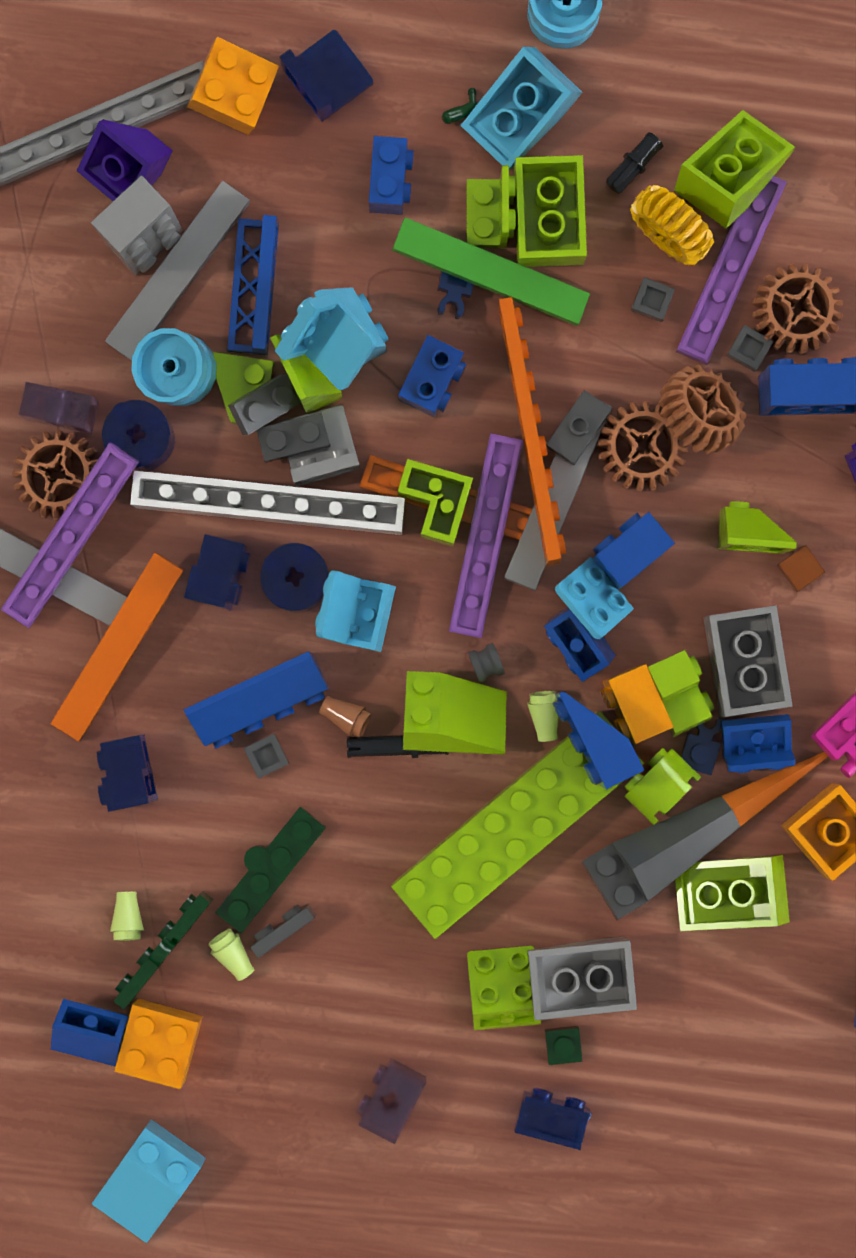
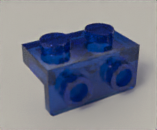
[514,1088,592,1150]

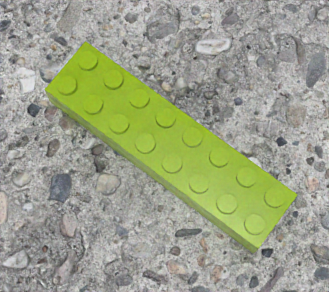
[391,711,645,939]

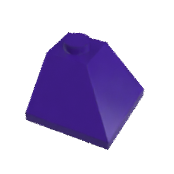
[77,119,173,201]

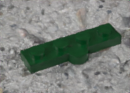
[215,806,326,933]
[113,891,214,1010]

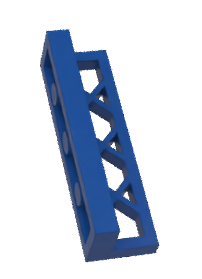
[227,215,279,355]

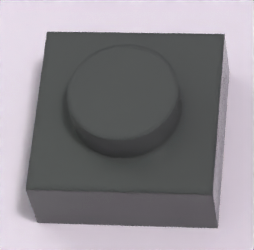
[631,277,675,322]
[726,325,773,372]
[244,733,290,779]

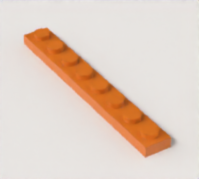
[498,297,566,567]

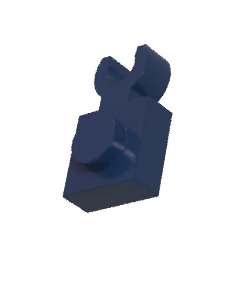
[437,271,474,319]
[680,718,722,775]

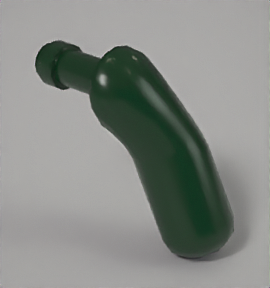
[442,88,478,124]

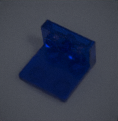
[279,30,374,122]

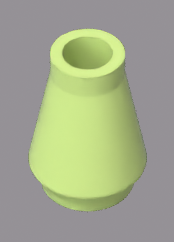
[527,691,559,742]
[110,892,144,941]
[209,929,255,981]

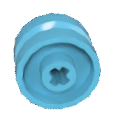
[527,0,603,49]
[132,328,217,406]

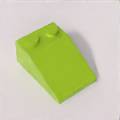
[674,110,795,228]
[270,334,343,414]
[403,671,507,755]
[675,855,790,931]

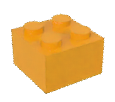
[187,37,279,135]
[600,664,674,744]
[781,783,856,881]
[114,999,203,1089]

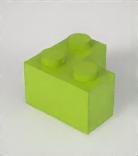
[398,459,473,547]
[648,650,714,737]

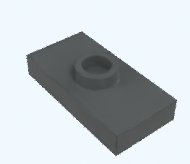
[546,390,612,465]

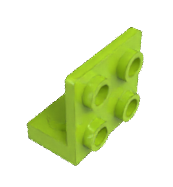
[466,165,516,248]
[467,946,541,1030]

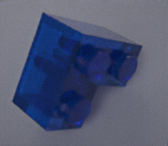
[184,534,251,611]
[97,734,158,812]

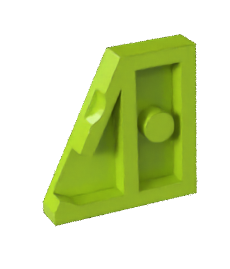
[213,352,274,428]

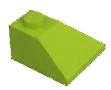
[717,501,797,554]

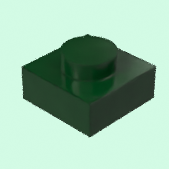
[545,1026,583,1065]

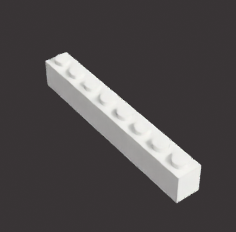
[130,471,405,535]

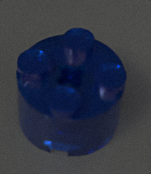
[102,400,175,472]
[260,543,330,613]

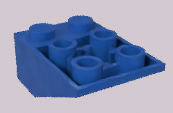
[553,691,644,789]

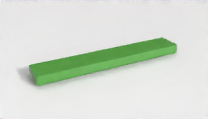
[392,217,590,326]

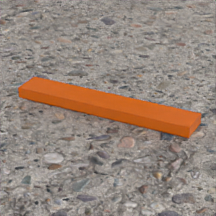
[359,455,532,541]
[50,552,185,742]

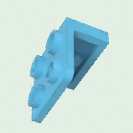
[275,293,377,390]
[555,557,634,639]
[315,570,396,652]

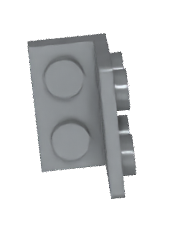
[280,405,360,487]

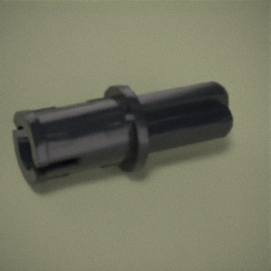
[606,132,664,194]

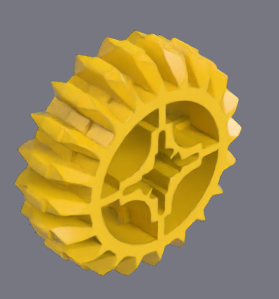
[630,185,714,265]

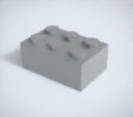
[91,175,183,275]
[703,605,793,717]

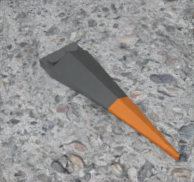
[581,752,828,920]

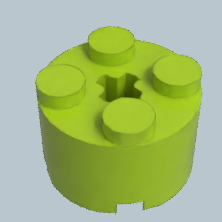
[624,748,701,825]

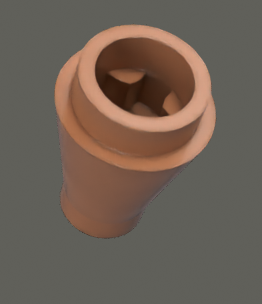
[319,696,372,738]

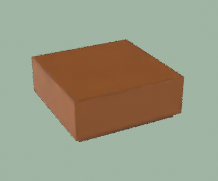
[777,545,825,592]

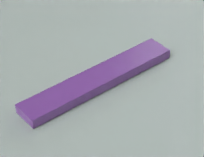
[676,176,787,365]
[449,433,523,638]
[0,442,139,628]

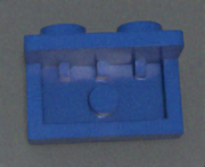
[721,714,795,773]

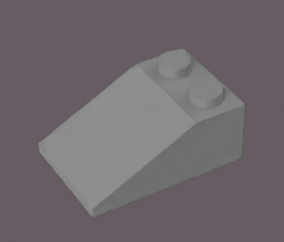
[528,936,637,1020]

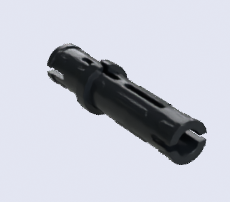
[347,735,449,758]

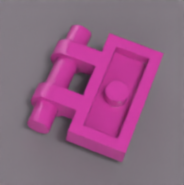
[811,691,856,778]

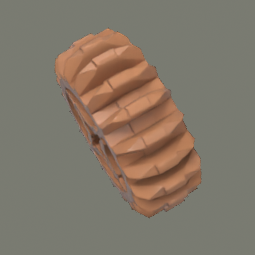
[752,263,843,355]
[658,364,747,455]
[597,401,688,492]
[12,429,98,521]

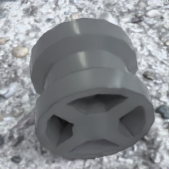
[468,643,505,684]

